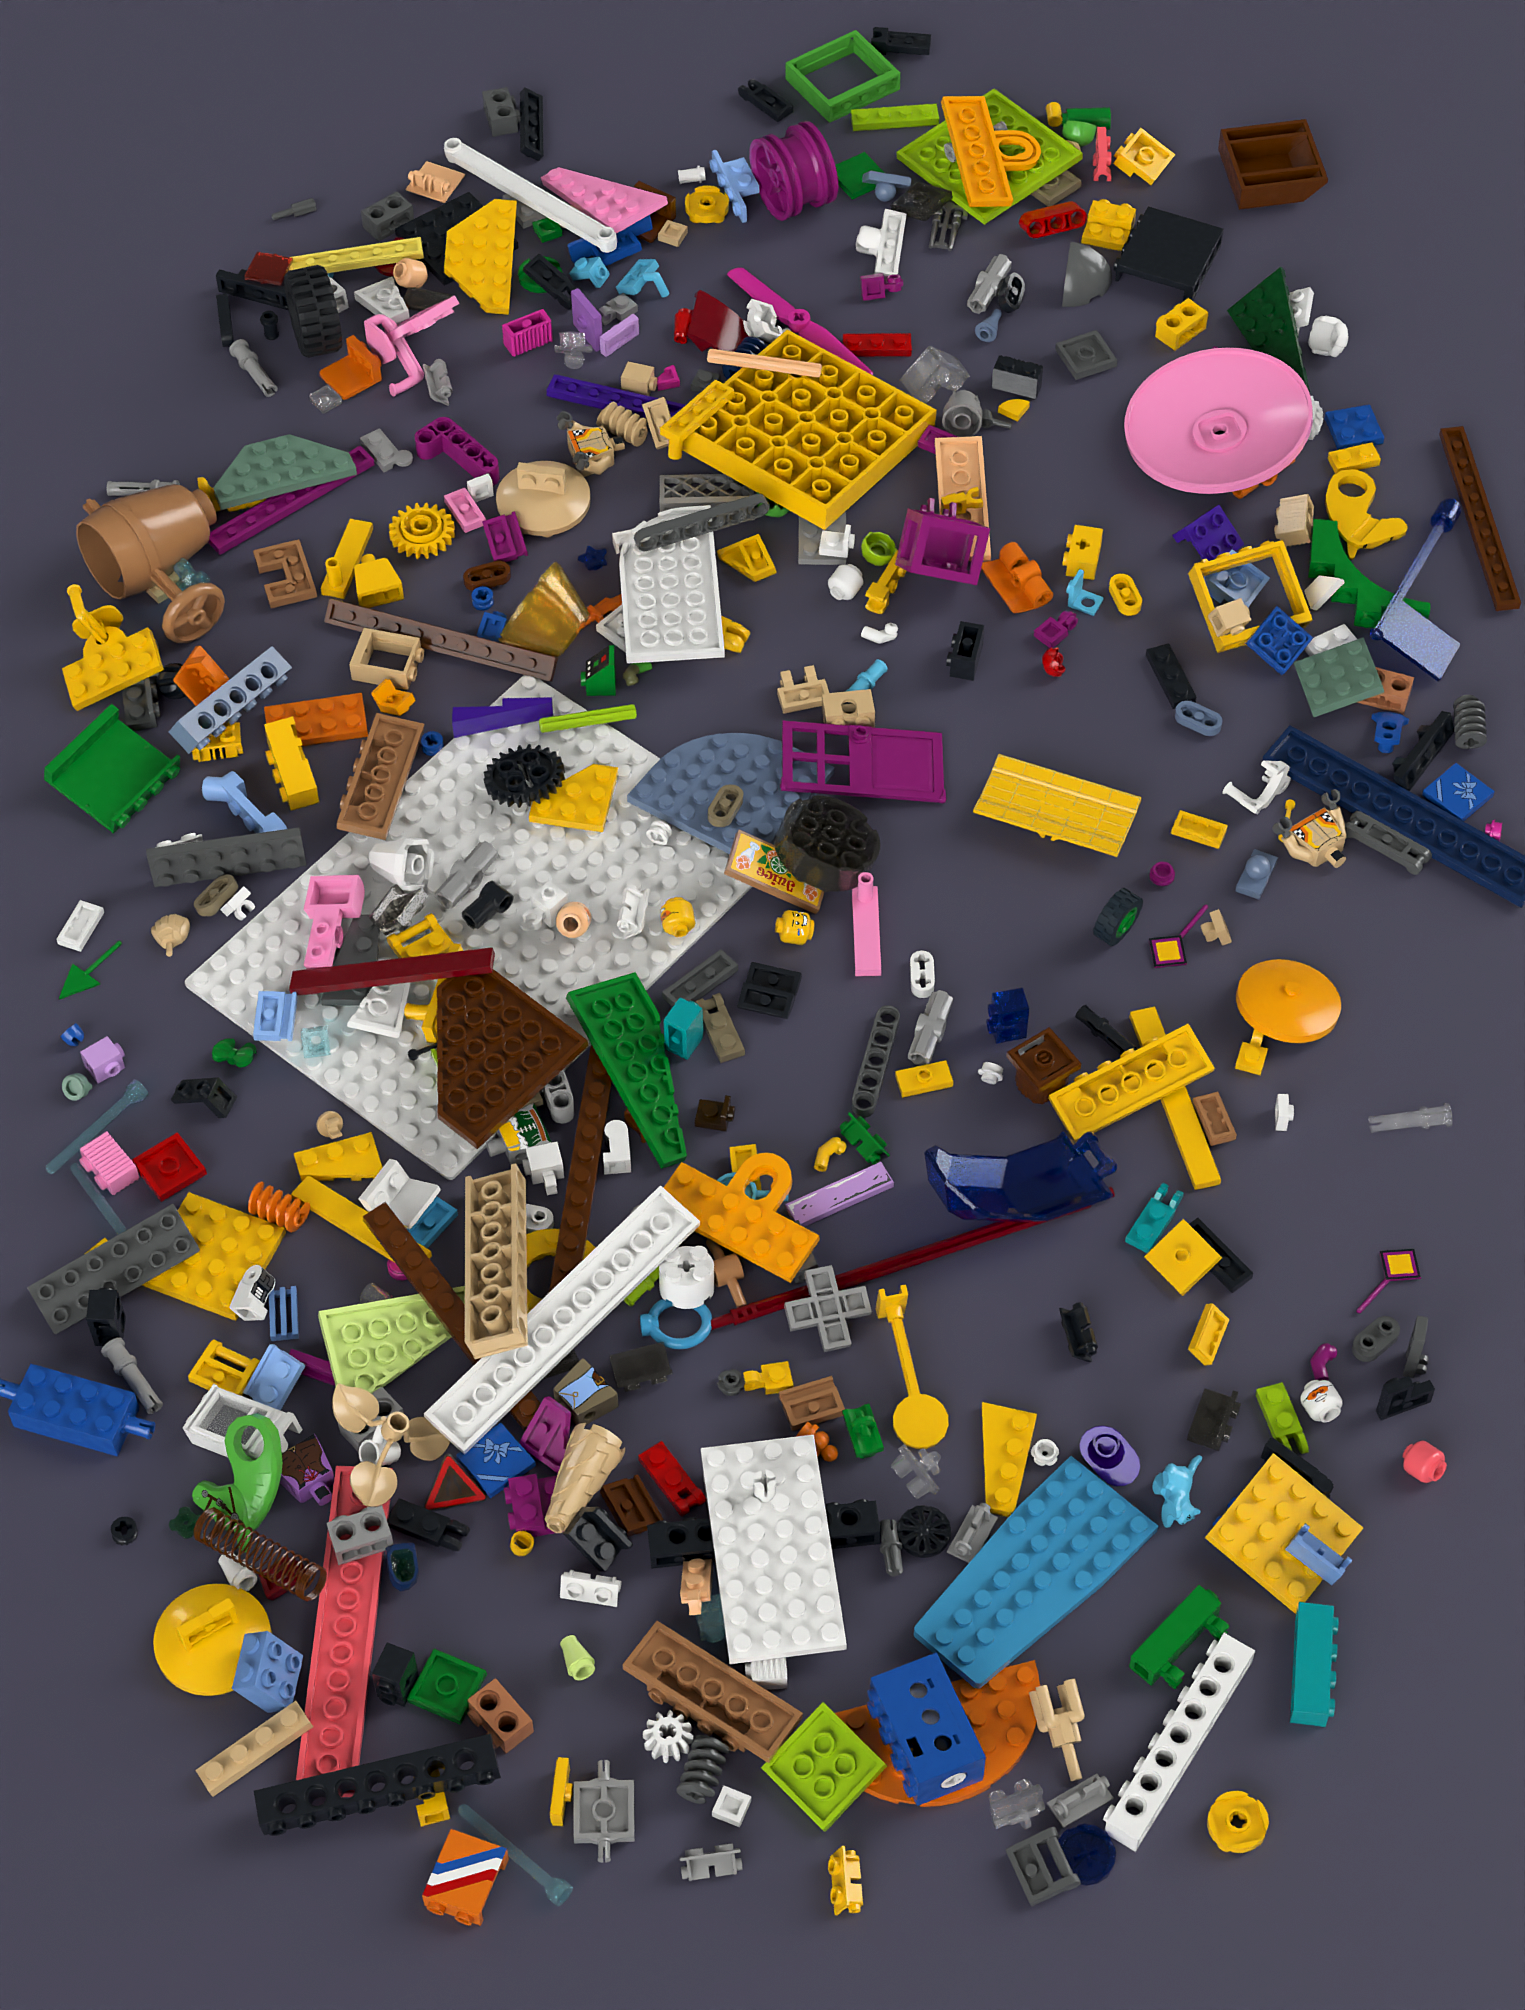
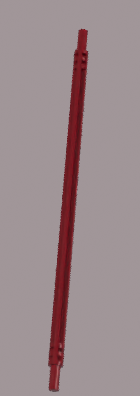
[711,1187,1115,1331]

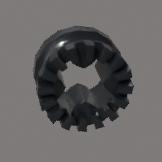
[111,1517,138,1545]

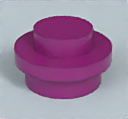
[1149,862,1175,886]

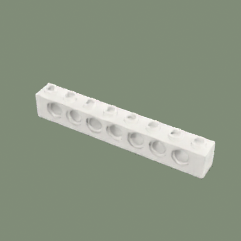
[1103,1633,1255,1852]

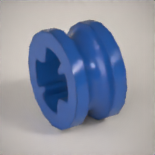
[471,586,494,611]
[421,731,444,756]

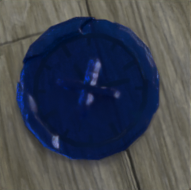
[1058,1824,1116,1886]

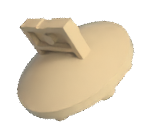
[496,461,591,538]

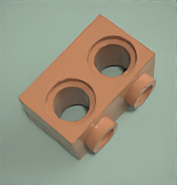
[1357,667,1414,715]
[467,1678,534,1754]

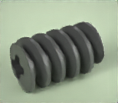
[1453,694,1487,749]
[677,1735,730,1804]

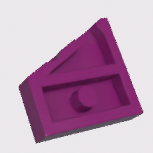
[519,1396,571,1473]

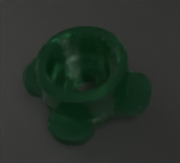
[169,1507,200,1539]

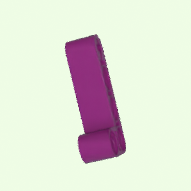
[415,417,500,486]

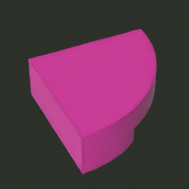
[657,365,680,391]

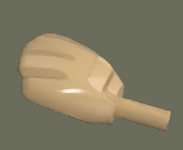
[151,914,190,957]

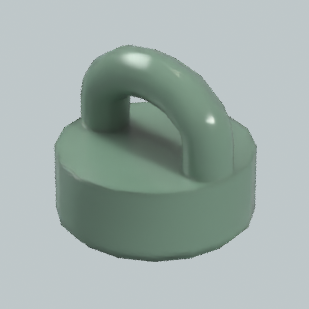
[62,1073,92,1101]

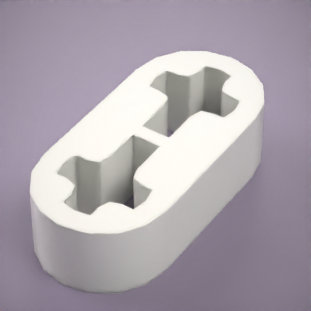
[910,950,935,998]

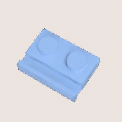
[253,991,298,1041]
[243,1344,306,1410]

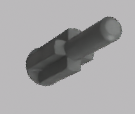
[271,198,317,220]

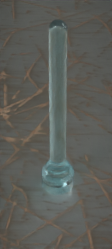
[46,1079,149,1174]
[70,1163,127,1235]
[458,1804,573,1906]

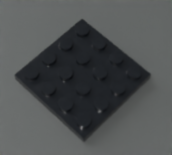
[395,192,519,286]

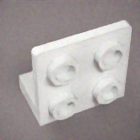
[358,1159,441,1229]

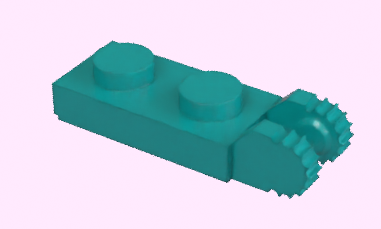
[1125,1183,1184,1253]

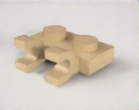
[777,665,829,714]

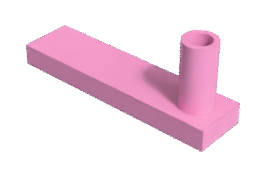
[852,872,881,976]

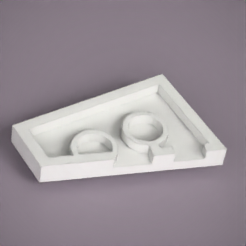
[354,277,410,325]
[347,982,411,1038]

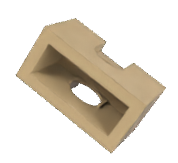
[822,689,875,728]

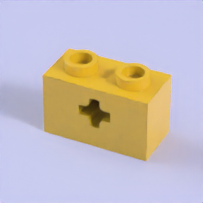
[1063,525,1103,580]

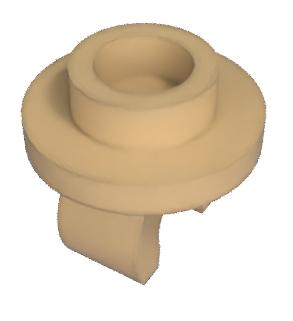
[317,1111,343,1139]

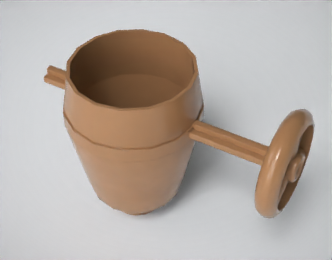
[76,484,225,643]

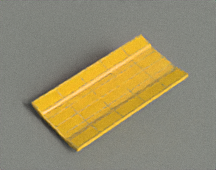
[973,754,1142,857]

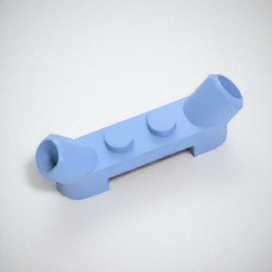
[202,771,287,833]

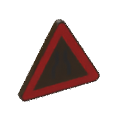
[424,1454,487,1510]

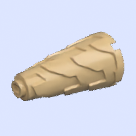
[545,1423,625,1533]

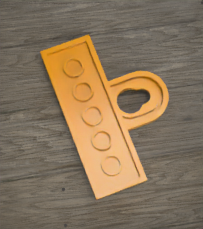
[941,96,1041,207]
[664,1153,820,1283]

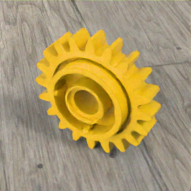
[389,502,455,559]

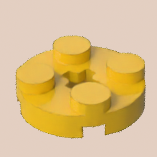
[685,185,729,223]
[1207,1791,1269,1853]

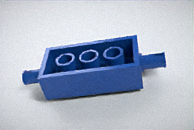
[0,1364,155,1457]

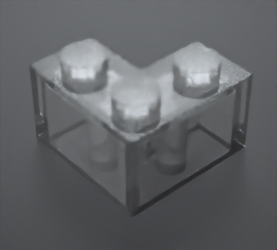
[900,345,970,403]

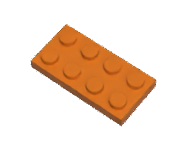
[264,693,368,746]

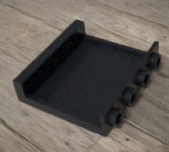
[1113,206,1224,301]

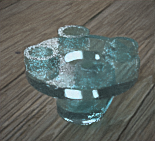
[173,558,211,591]

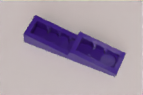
[452,697,553,738]

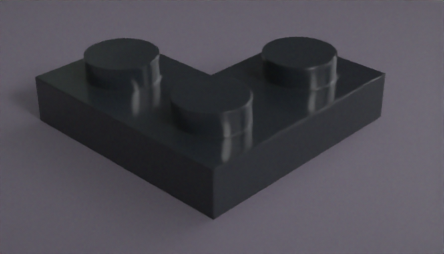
[1376,1376,1435,1420]

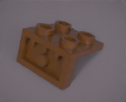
[634,181,676,243]

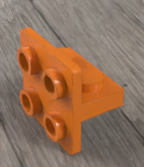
[173,646,229,706]

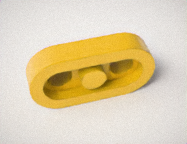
[1109,574,1142,616]

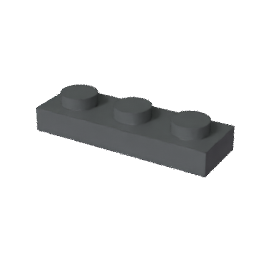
[662,949,738,1007]

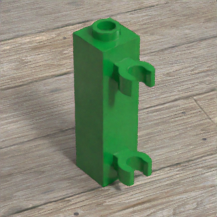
[1129,1585,1230,1689]

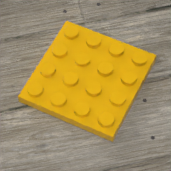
[142,1192,286,1321]
[1205,1453,1363,1613]

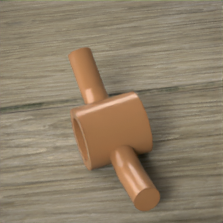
[706,1239,747,1308]

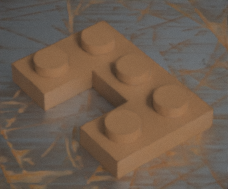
[253,539,317,608]

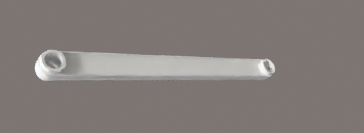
[444,138,617,253]

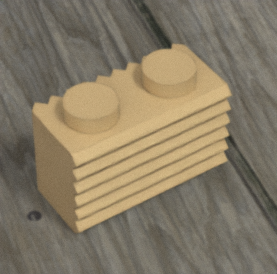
[1274,494,1314,547]

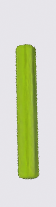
[539,704,637,733]

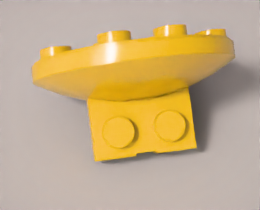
[153,1584,272,1696]

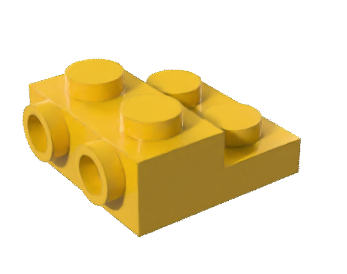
[1113,128,1175,185]
[1081,199,1136,251]

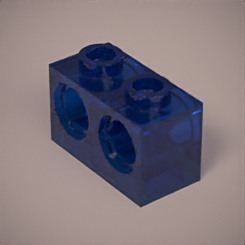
[986,987,1029,1044]

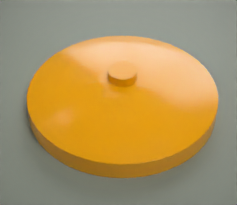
[1236,959,1341,1043]

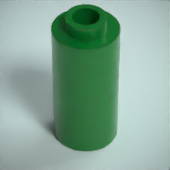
[1061,107,1111,130]

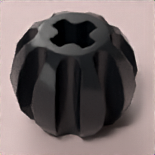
[157,663,186,699]

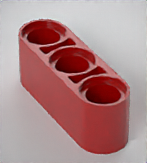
[1019,201,1087,238]

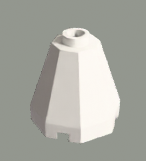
[369,838,434,891]

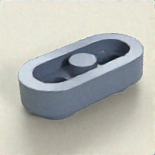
[1175,701,1222,736]

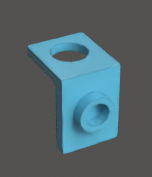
[1066,569,1104,616]

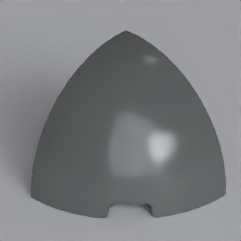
[1062,242,1112,307]

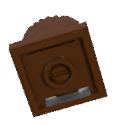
[1006,1027,1082,1104]

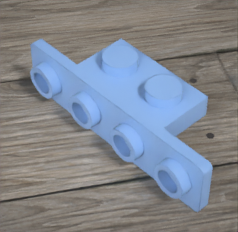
[709,150,760,223]

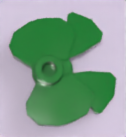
[212,1038,257,1068]

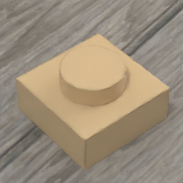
[658,220,688,247]

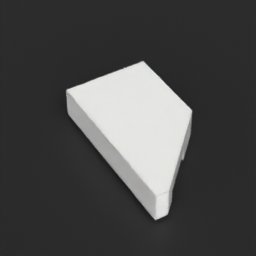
[1304,576,1345,611]

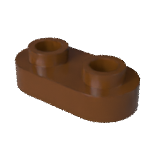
[463,561,511,591]

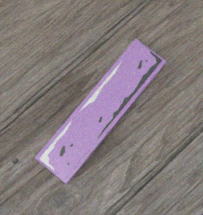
[785,1162,894,1227]

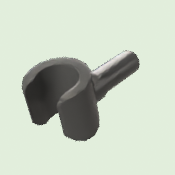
[981,409,1012,429]

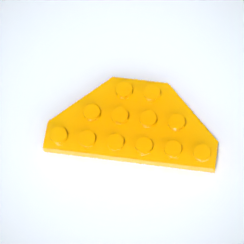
[444,199,517,315]

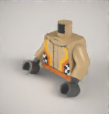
[557,411,625,477]
[1273,789,1346,868]

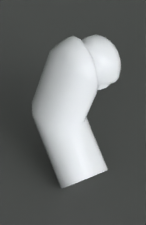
[861,623,898,644]

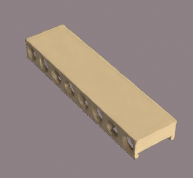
[465,1163,528,1359]

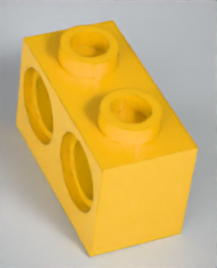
[1155,298,1208,351]

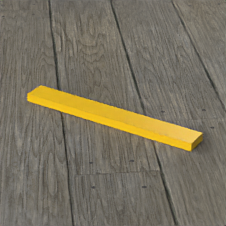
[1129,1006,1221,1190]

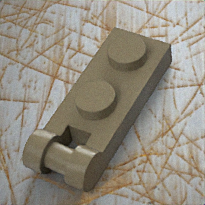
[695,993,745,1063]

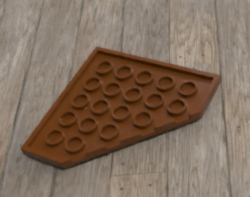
[437,969,588,1149]

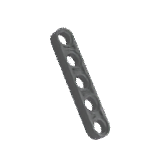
[852,1005,900,1118]

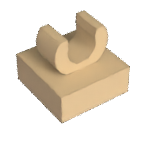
[1201,909,1232,946]

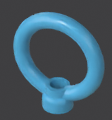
[640,1299,712,1349]

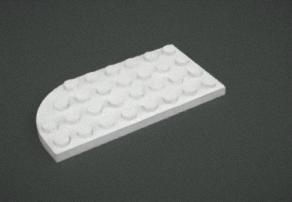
[619,505,725,663]

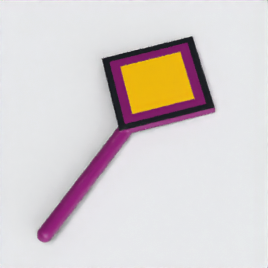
[1149,904,1208,968]
[1356,1249,1421,1314]

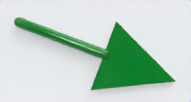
[59,941,122,1000]

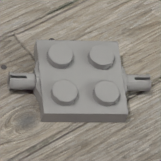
[574,1760,635,1863]

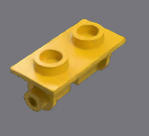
[828,1846,863,1915]

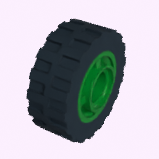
[1093,888,1143,946]

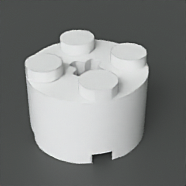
[659,1246,714,1309]

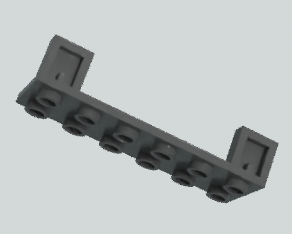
[27,1204,200,1334]

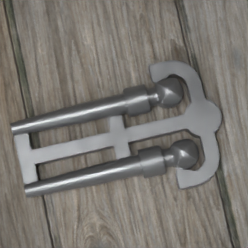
[928,202,968,251]

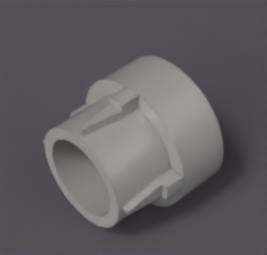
[942,390,982,437]

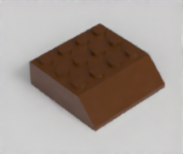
[1218,119,1328,210]

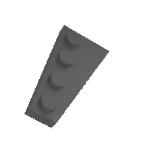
[321,915,381,1006]

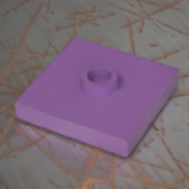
[571,288,603,352]

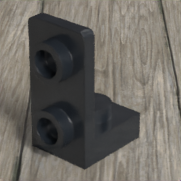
[171,1077,237,1118]

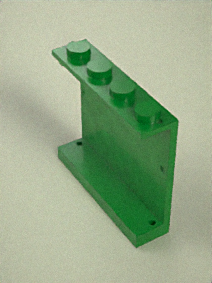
[44,704,180,833]

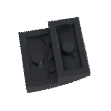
[737,962,802,1019]

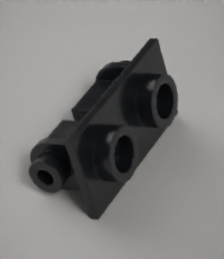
[1059,1302,1098,1363]

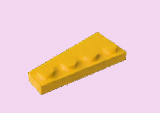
[981,1402,1037,1517]

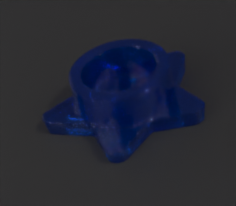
[577,546,607,571]

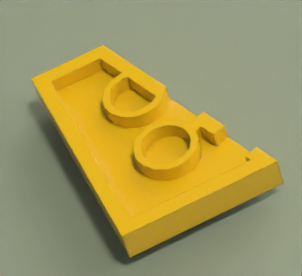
[294,1132,382,1181]

